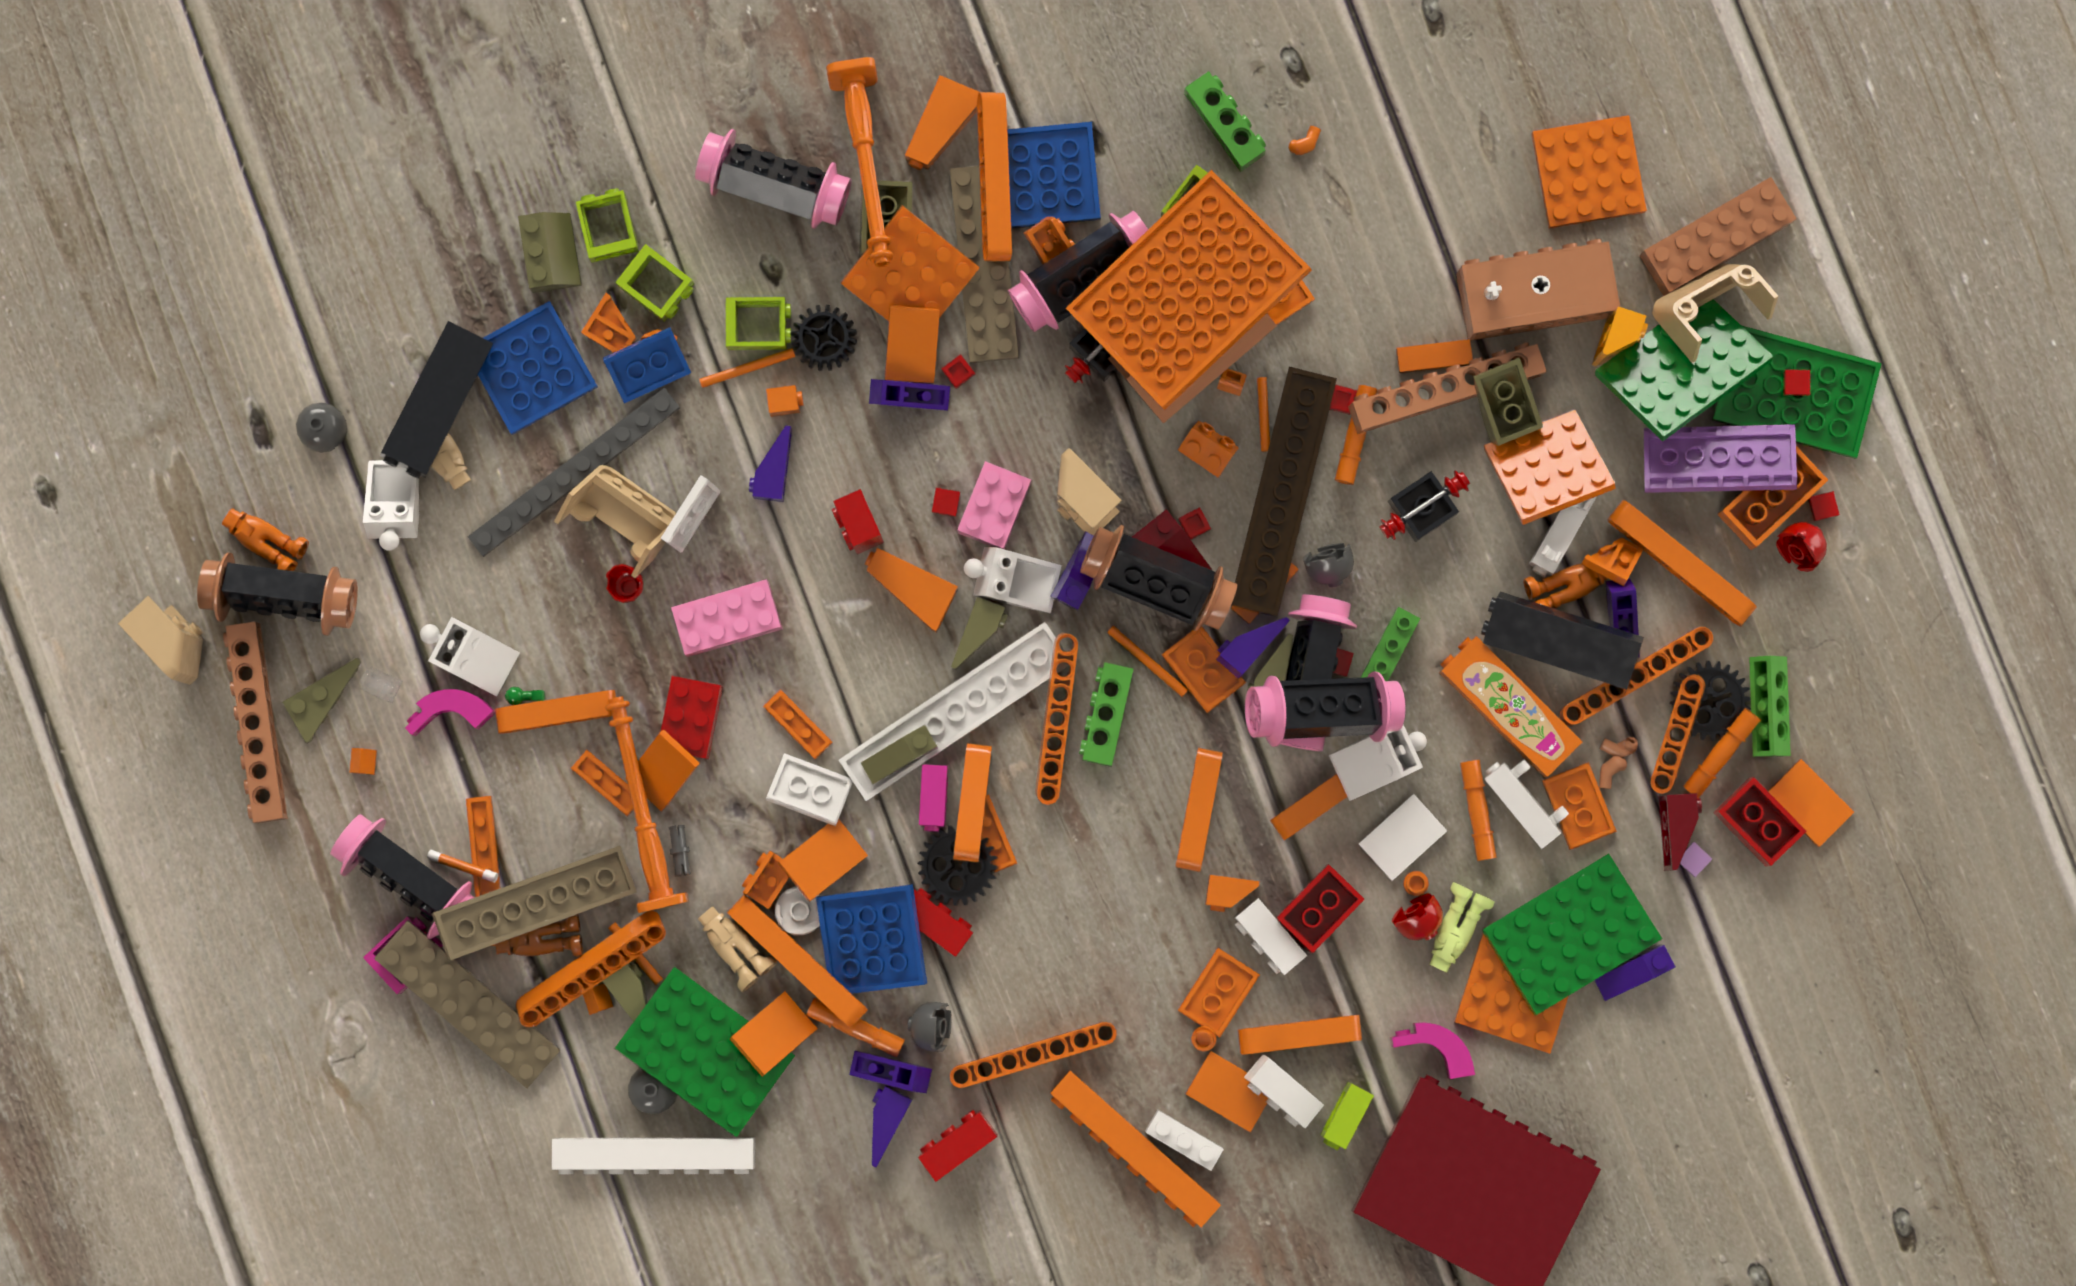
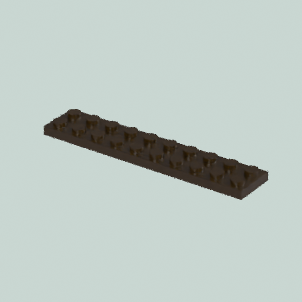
[1231,366,1337,617]

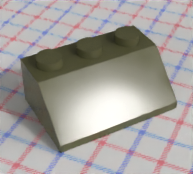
[859,180,912,258]
[518,212,582,293]

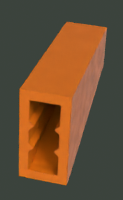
[905,75,979,170]
[865,548,958,633]

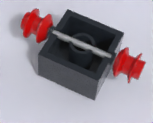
[1064,328,1117,384]
[1379,470,1470,542]

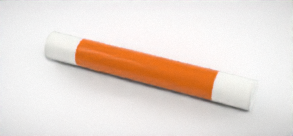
[427,850,498,883]

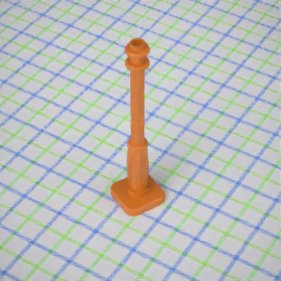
[826,57,894,267]
[605,696,689,913]

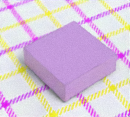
[1680,842,1712,877]

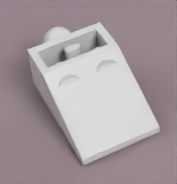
[363,460,419,551]
[964,547,1062,613]
[420,617,520,696]
[1329,725,1427,801]

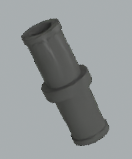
[669,825,691,877]

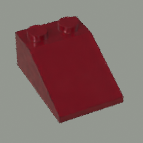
[1132,509,1212,570]
[1658,793,1702,871]

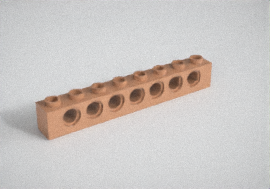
[1348,343,1547,434]
[223,622,288,824]

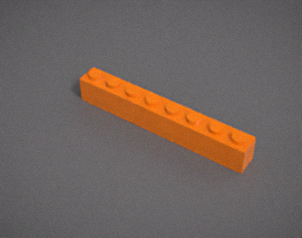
[1050,1070,1221,1228]

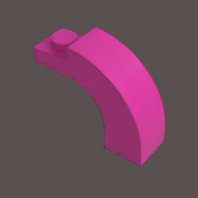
[405,689,495,736]
[1390,1022,1475,1079]

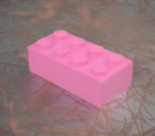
[671,579,783,657]

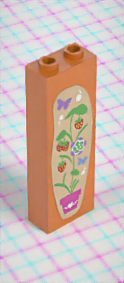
[1439,636,1582,778]

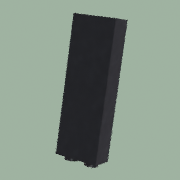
[380,321,493,479]
[1481,591,1644,689]

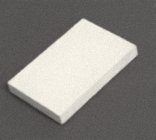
[661,475,721,553]
[766,753,853,826]
[1358,794,1447,881]

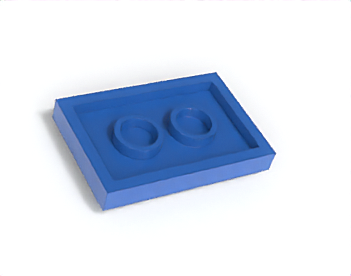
[603,327,691,403]

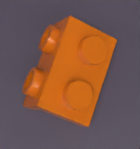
[1024,217,1075,264]
[1178,421,1239,478]
[742,851,789,909]

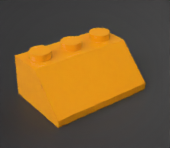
[1592,306,1648,366]

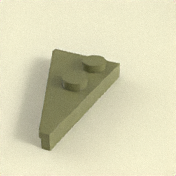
[282,658,361,743]

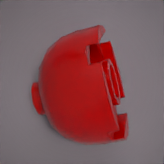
[1776,522,1827,572]
[1392,893,1443,941]

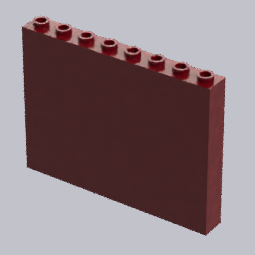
[1351,1074,1601,1286]

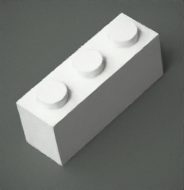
[1235,898,1307,975]
[1244,1054,1324,1128]
[1145,1109,1224,1171]

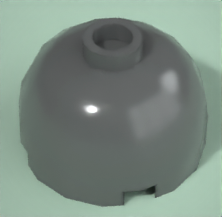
[296,403,347,453]
[1303,543,1354,587]
[908,1002,952,1052]
[628,1068,677,1114]

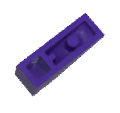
[869,379,950,411]
[749,426,792,502]
[1050,531,1093,610]
[1605,578,1640,658]
[1216,617,1290,679]
[1594,945,1676,1001]
[849,1051,932,1094]
[872,1085,913,1167]

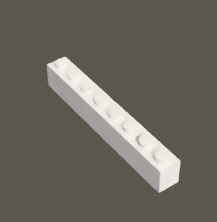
[552,1137,755,1174]

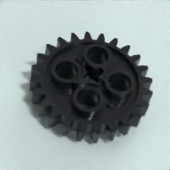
[1669,660,1751,741]
[917,825,999,906]

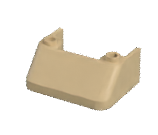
[1652,264,1778,363]
[1057,448,1122,536]
[554,465,676,578]
[118,596,203,685]

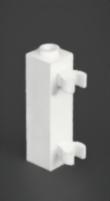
[1529,497,1596,577]
[1485,759,1569,849]

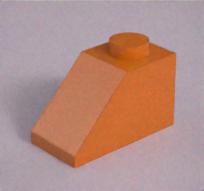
[1205,875,1260,912]

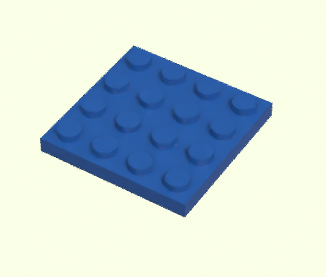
[1007,122,1101,228]
[478,301,598,435]
[816,884,927,994]

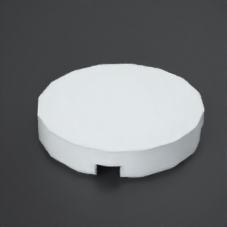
[775,886,820,935]

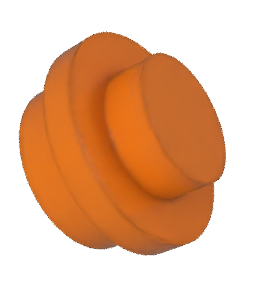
[1403,871,1429,896]
[1191,1026,1217,1051]

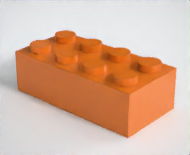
[1717,446,1828,550]

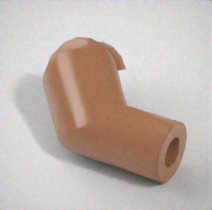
[1599,737,1638,758]
[1599,756,1627,789]

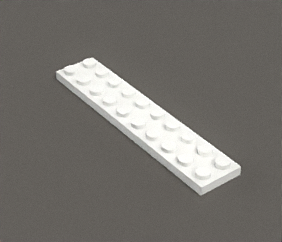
[839,622,1069,802]

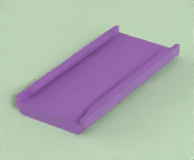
[1644,424,1797,493]

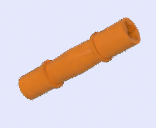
[1335,385,1377,485]
[1683,708,1761,798]
[1460,760,1497,861]
[806,997,905,1058]

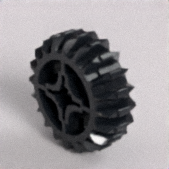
[791,305,857,371]

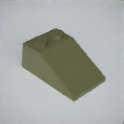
[1473,358,1543,446]

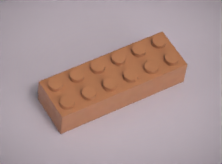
[1640,177,1797,296]

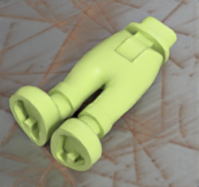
[1429,882,1495,973]

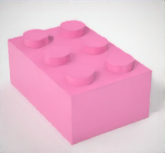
[957,461,1031,550]

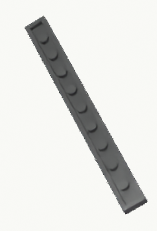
[468,388,680,557]

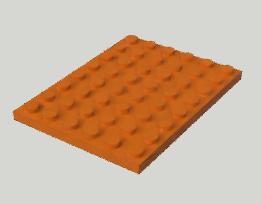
[1066,170,1312,410]

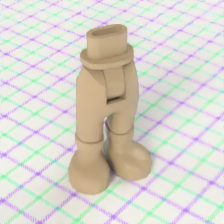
[432,433,471,490]
[698,907,778,992]

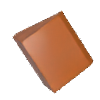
[1217,369,1247,396]
[349,748,377,775]
[583,984,614,1015]

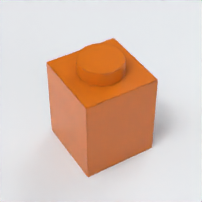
[766,385,804,417]

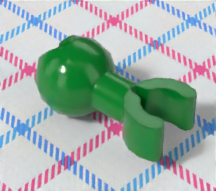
[505,686,545,705]

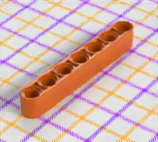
[977,92,1012,261]
[1607,500,1757,627]
[1560,627,1713,726]
[1035,633,1078,805]
[727,894,868,1028]
[516,911,666,1028]
[950,1022,1117,1088]

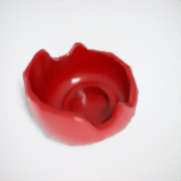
[606,564,644,603]

